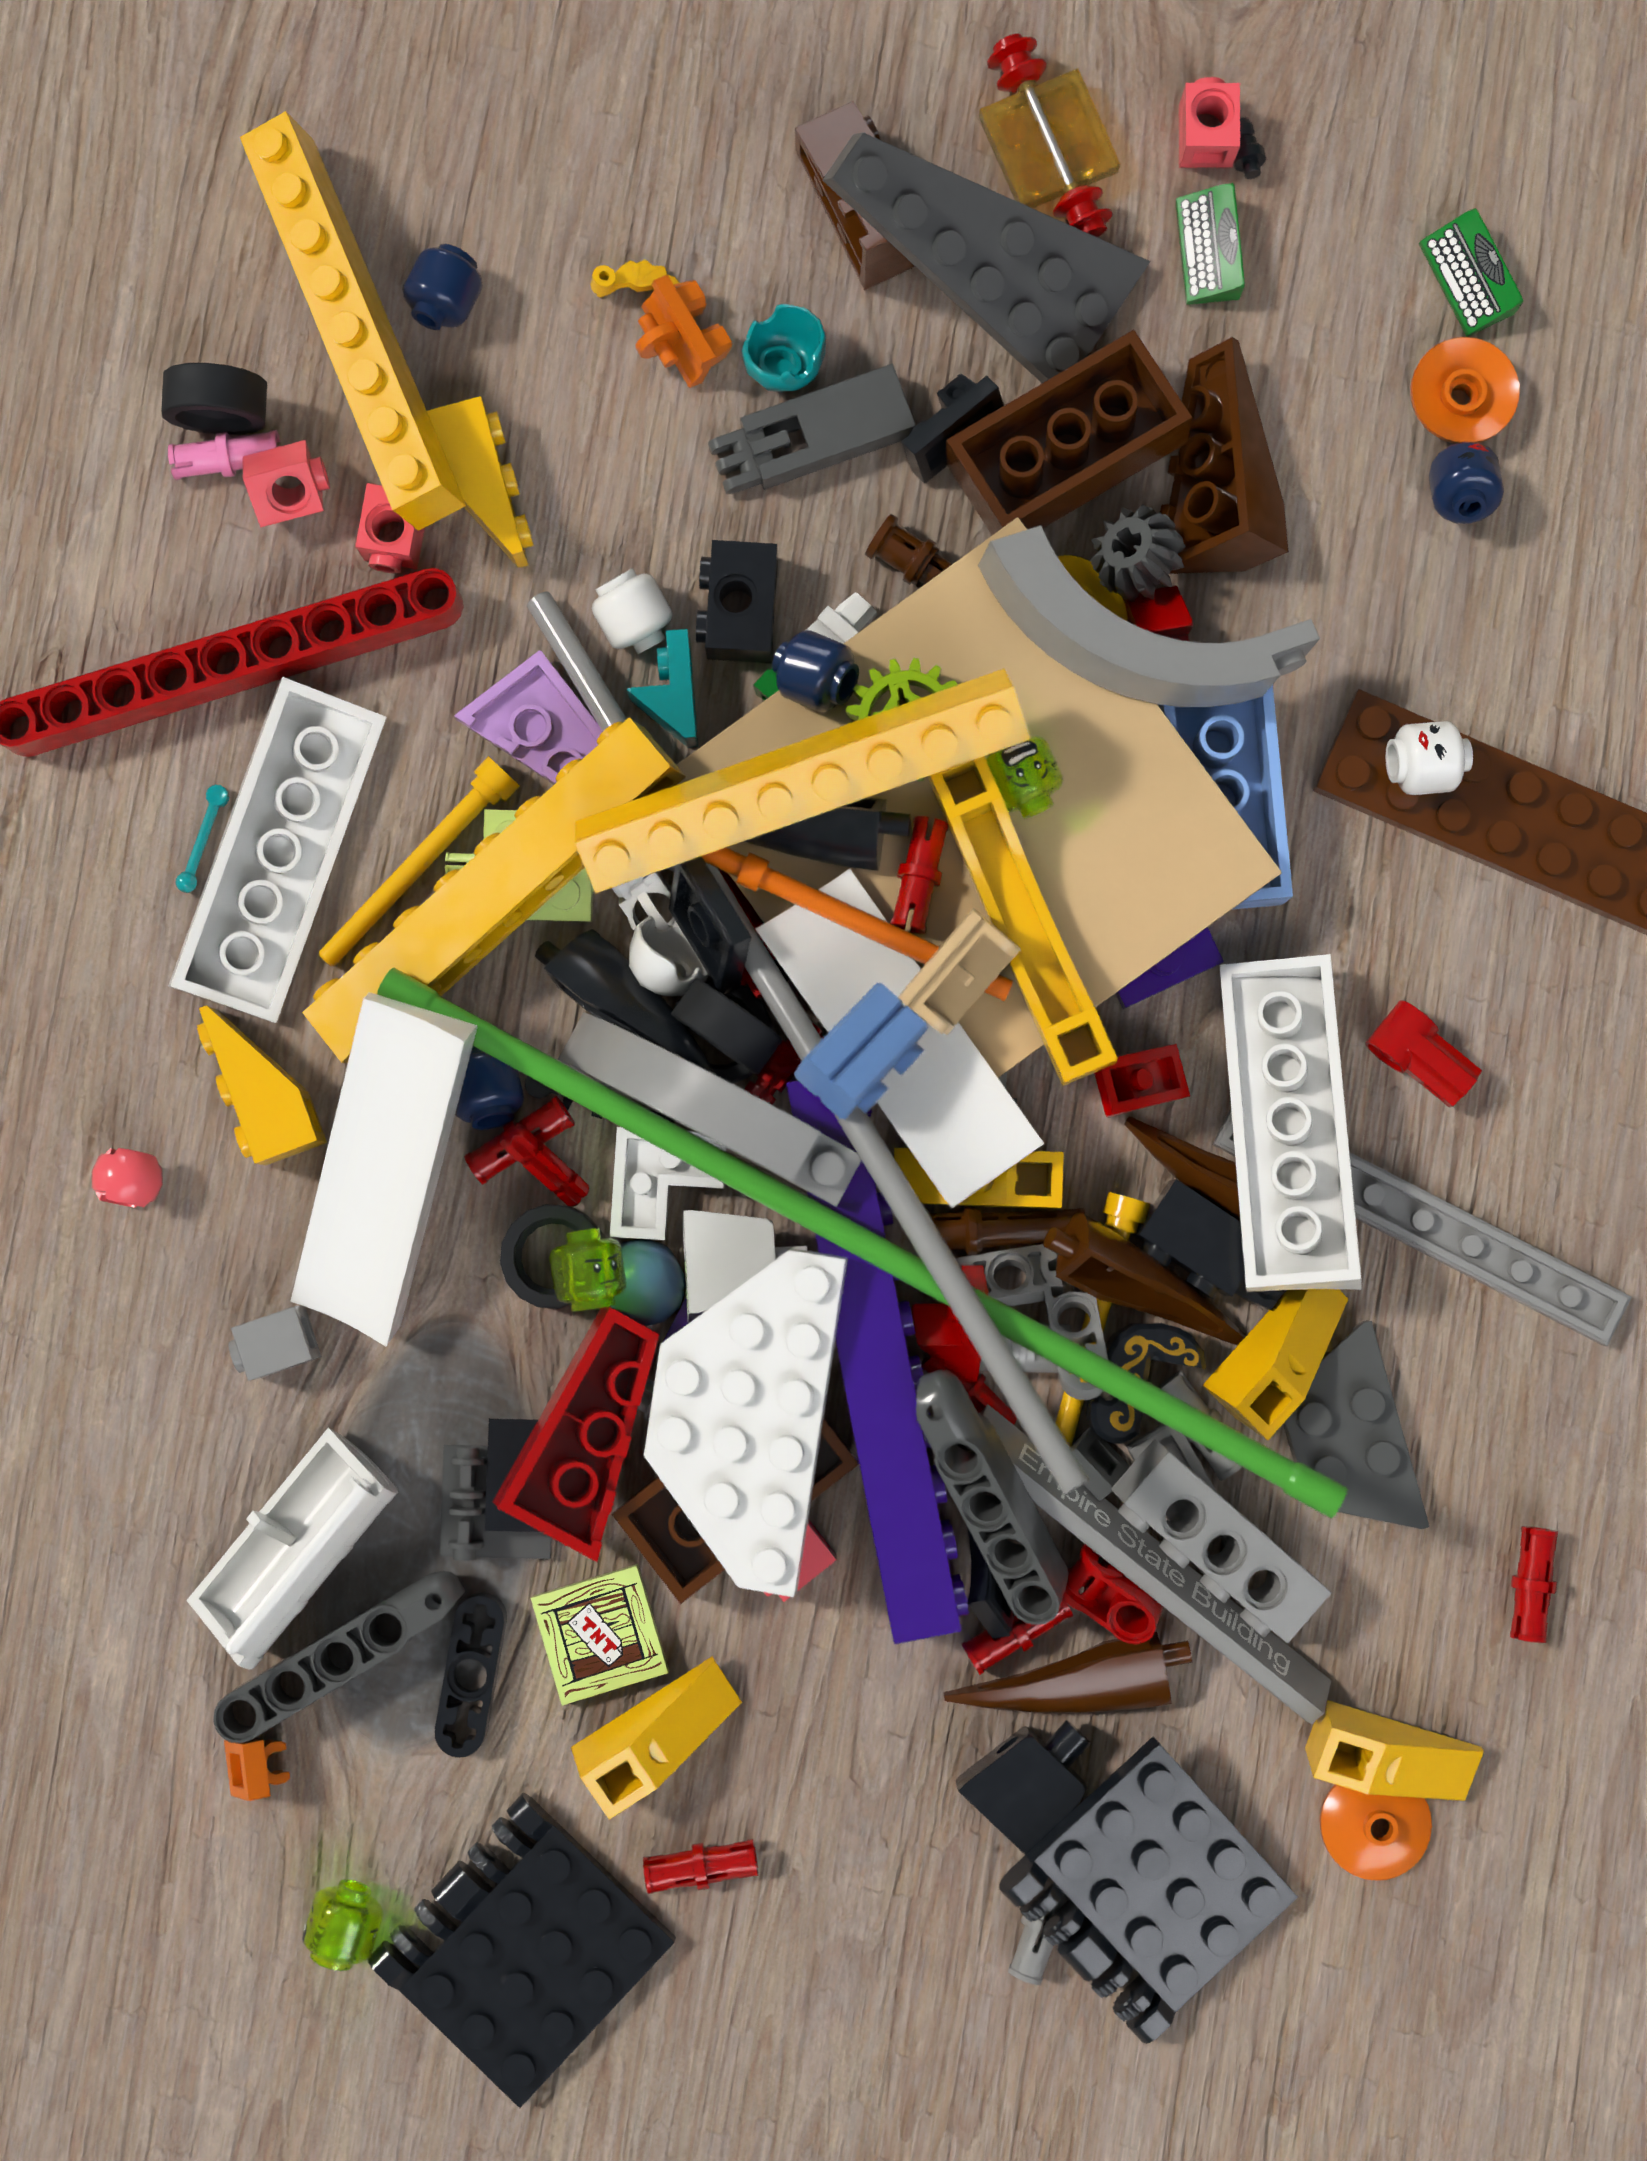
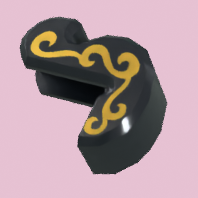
[1086,1322,1206,1444]

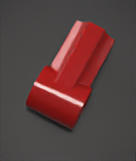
[1365,1000,1482,1107]

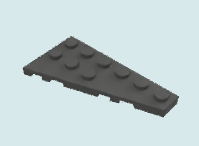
[823,132,1151,383]

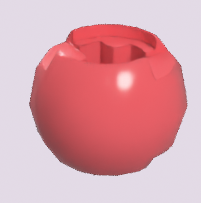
[92,1148,163,1208]

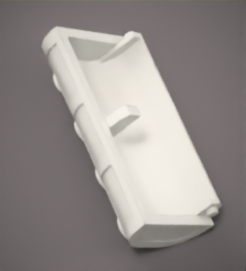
[187,1427,398,1670]

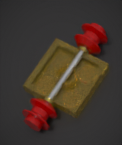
[978,33,1121,238]

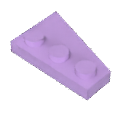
[454,650,602,784]

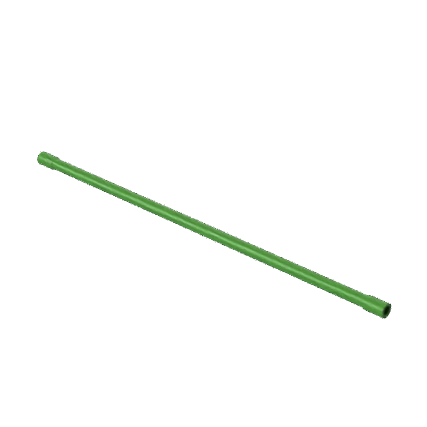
[377,968,1348,1519]

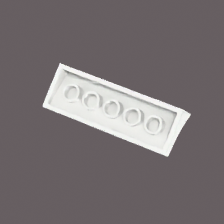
[168,677,386,1023]
[756,868,1044,1209]
[1220,954,1361,1292]
[290,992,478,1347]

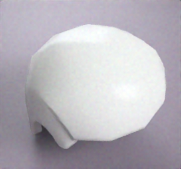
[629,916,709,997]

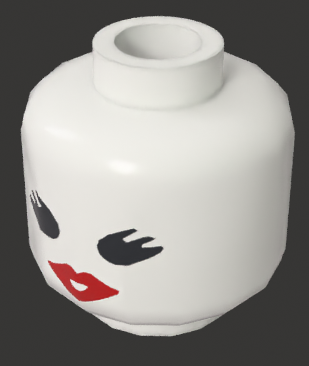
[1385,721,1473,795]

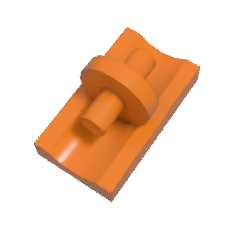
[635,274,732,388]

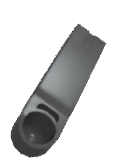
[916,1370,1069,1625]
[213,1571,465,1743]

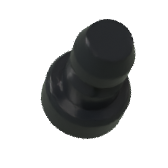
[1234,117,1266,179]

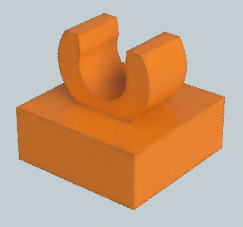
[224,1738,290,1801]

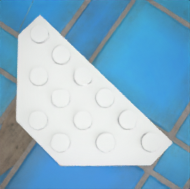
[644,1248,848,1597]

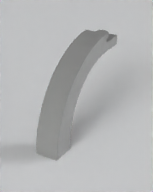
[978,525,1320,707]
[558,1012,861,1207]

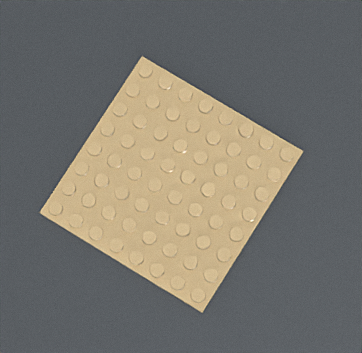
[677,517,1282,1078]

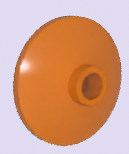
[1410,337,1520,444]
[1320,1784,1432,1880]

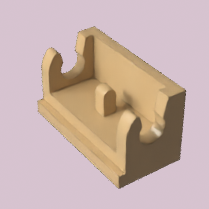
[898,908,1021,1035]

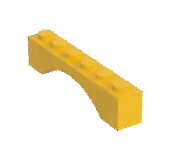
[928,756,1118,1086]

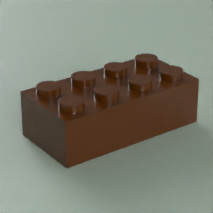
[946,329,1192,535]
[612,1416,859,1604]

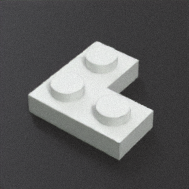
[610,1127,727,1240]

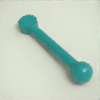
[176,785,229,893]

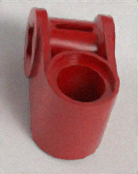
[1062,1543,1164,1644]

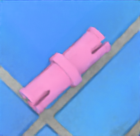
[168,430,281,480]

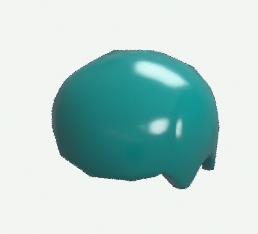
[742,304,826,392]

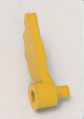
[590,259,679,298]

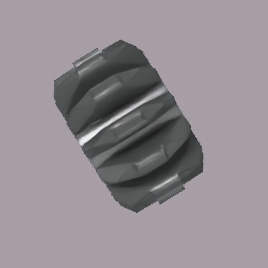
[1090,504,1186,602]

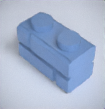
[794,982,928,1120]

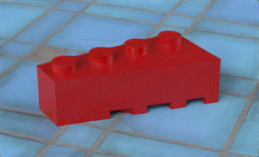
[493,1305,659,1562]

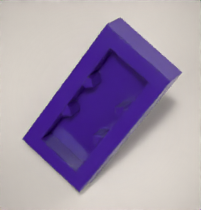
[1116,927,1224,1010]

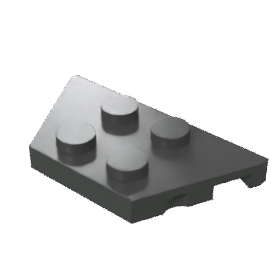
[1283,1320,1430,1529]

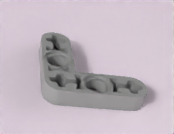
[933,1244,1108,1400]

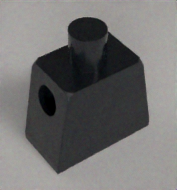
[955,1720,1091,1855]

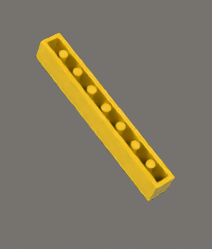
[240,111,466,531]
[574,669,1031,893]
[302,717,686,1064]

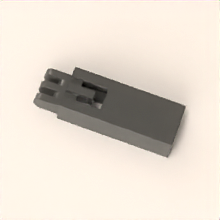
[708,363,916,495]

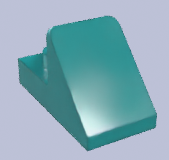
[627,629,698,748]

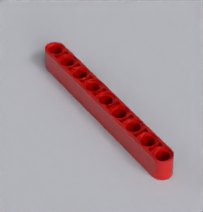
[0,568,464,757]

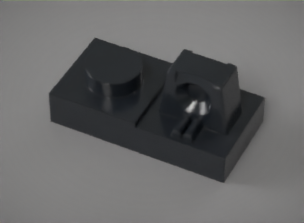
[901,374,1004,484]

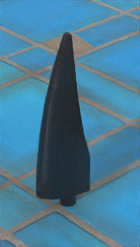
[745,798,911,871]
[535,929,716,1075]

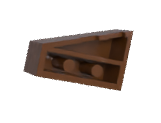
[795,101,916,290]

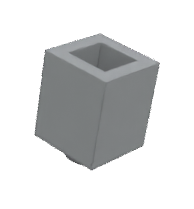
[228,1306,322,1381]

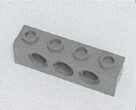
[1111,1439,1331,1644]

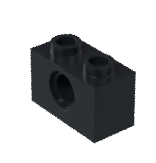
[696,540,778,664]

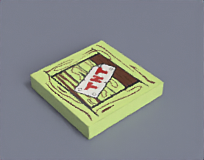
[531,1564,669,1706]

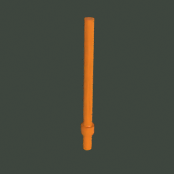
[702,847,1013,1001]

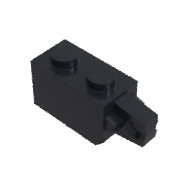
[1133,1179,1285,1310]

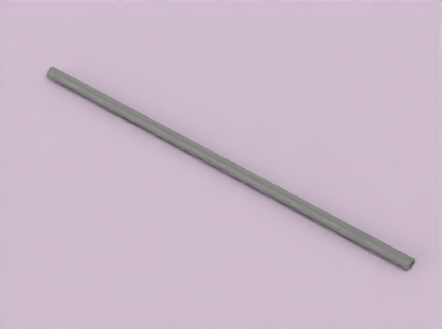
[527,592,1089,1495]

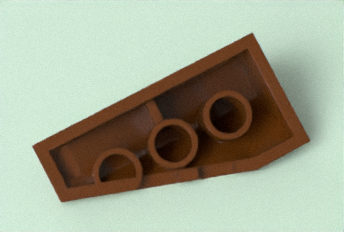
[1160,337,1289,574]

